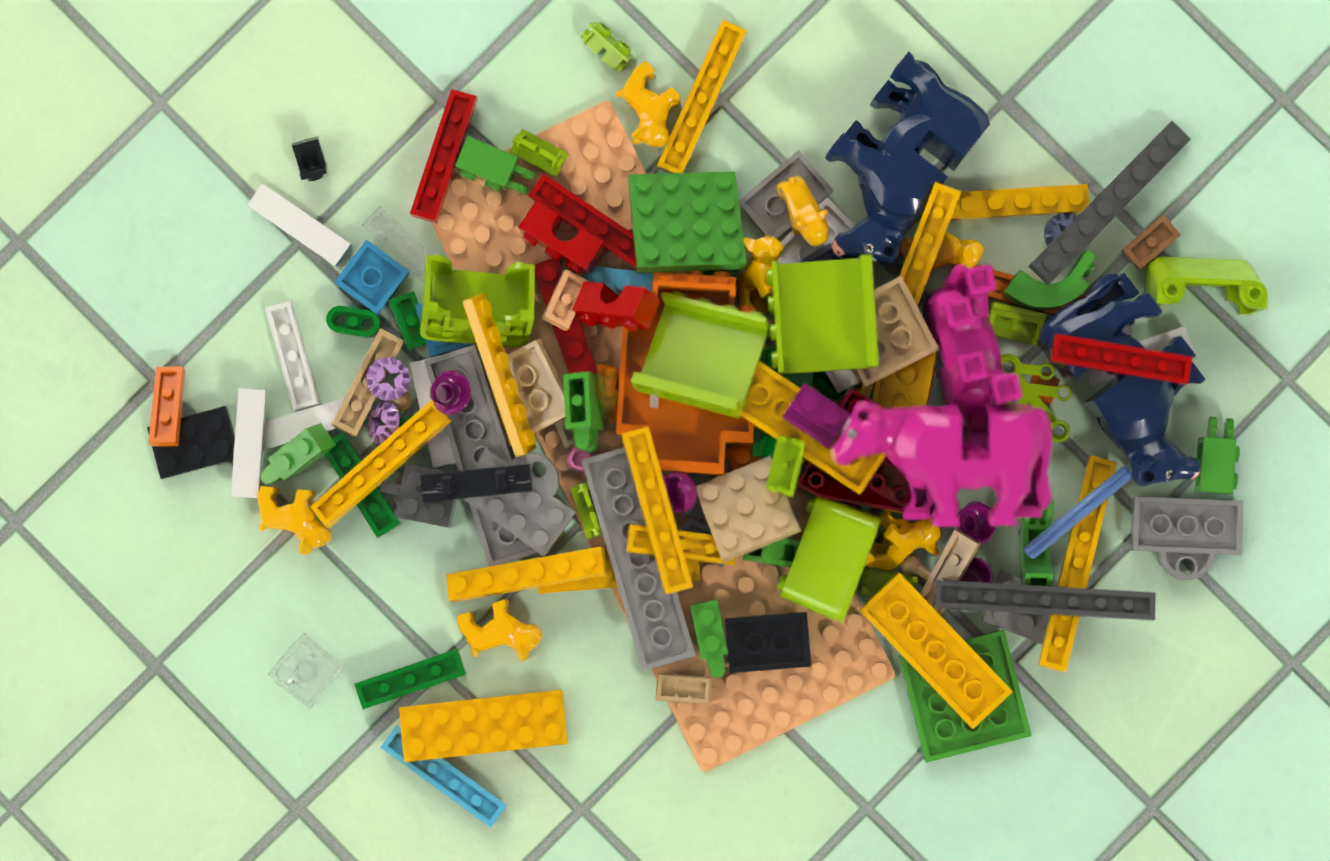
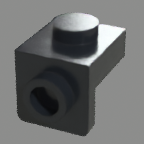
[292,136,327,181]

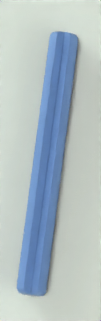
[1023,466,1133,559]

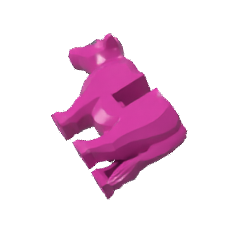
[923,264,1022,448]
[830,400,1052,527]

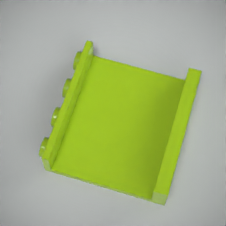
[767,255,879,374]
[631,291,770,418]

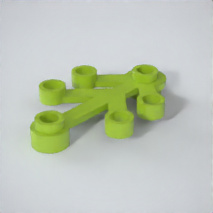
[1001,354,1072,443]

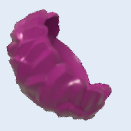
[430,370,471,415]
[956,501,995,544]

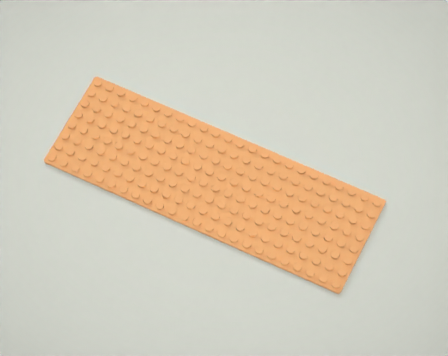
[431,101,895,772]

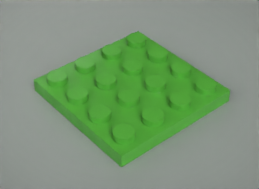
[628,171,747,273]
[898,630,1032,763]

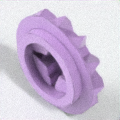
[366,357,410,401]
[366,401,399,444]

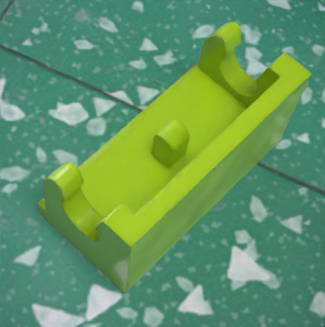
[988,302,1046,346]
[766,434,806,497]
[859,567,918,596]

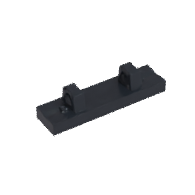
[420,464,533,503]

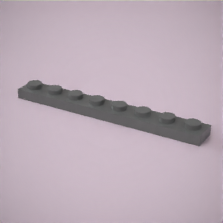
[1028,121,1191,285]
[934,580,1156,621]

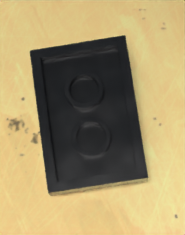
[147,406,235,480]
[725,612,812,673]

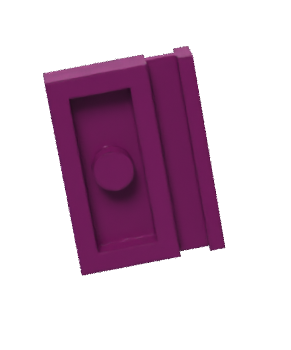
[781,383,851,448]

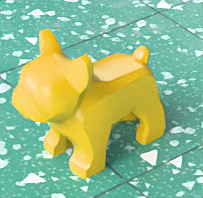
[616,61,681,148]
[776,175,829,246]
[900,231,984,271]
[736,235,784,314]
[258,486,332,555]
[865,510,941,570]
[457,599,543,662]

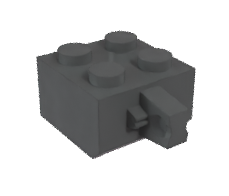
[380,463,457,528]

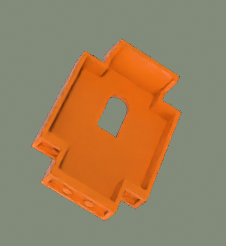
[616,271,761,475]

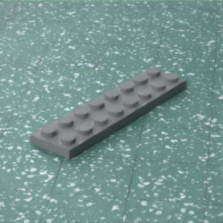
[424,344,538,567]
[581,448,696,671]

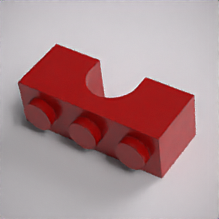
[518,200,607,275]
[572,281,660,331]

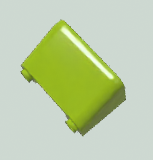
[420,255,535,347]
[1144,256,1268,315]
[776,496,880,623]

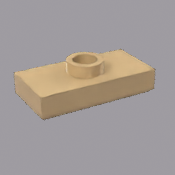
[655,673,712,705]

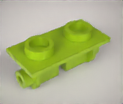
[581,22,636,73]
[509,129,569,177]
[570,482,603,540]

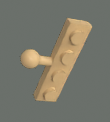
[331,328,412,437]
[900,529,981,616]

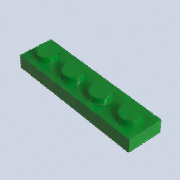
[325,432,401,538]
[354,649,467,709]

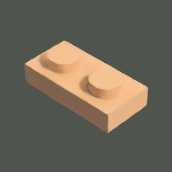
[542,269,590,331]

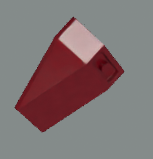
[796,388,911,512]

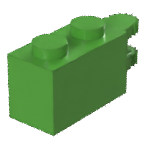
[455,136,535,195]
[563,372,604,453]
[1194,417,1240,494]
[260,423,336,485]
[690,599,728,678]

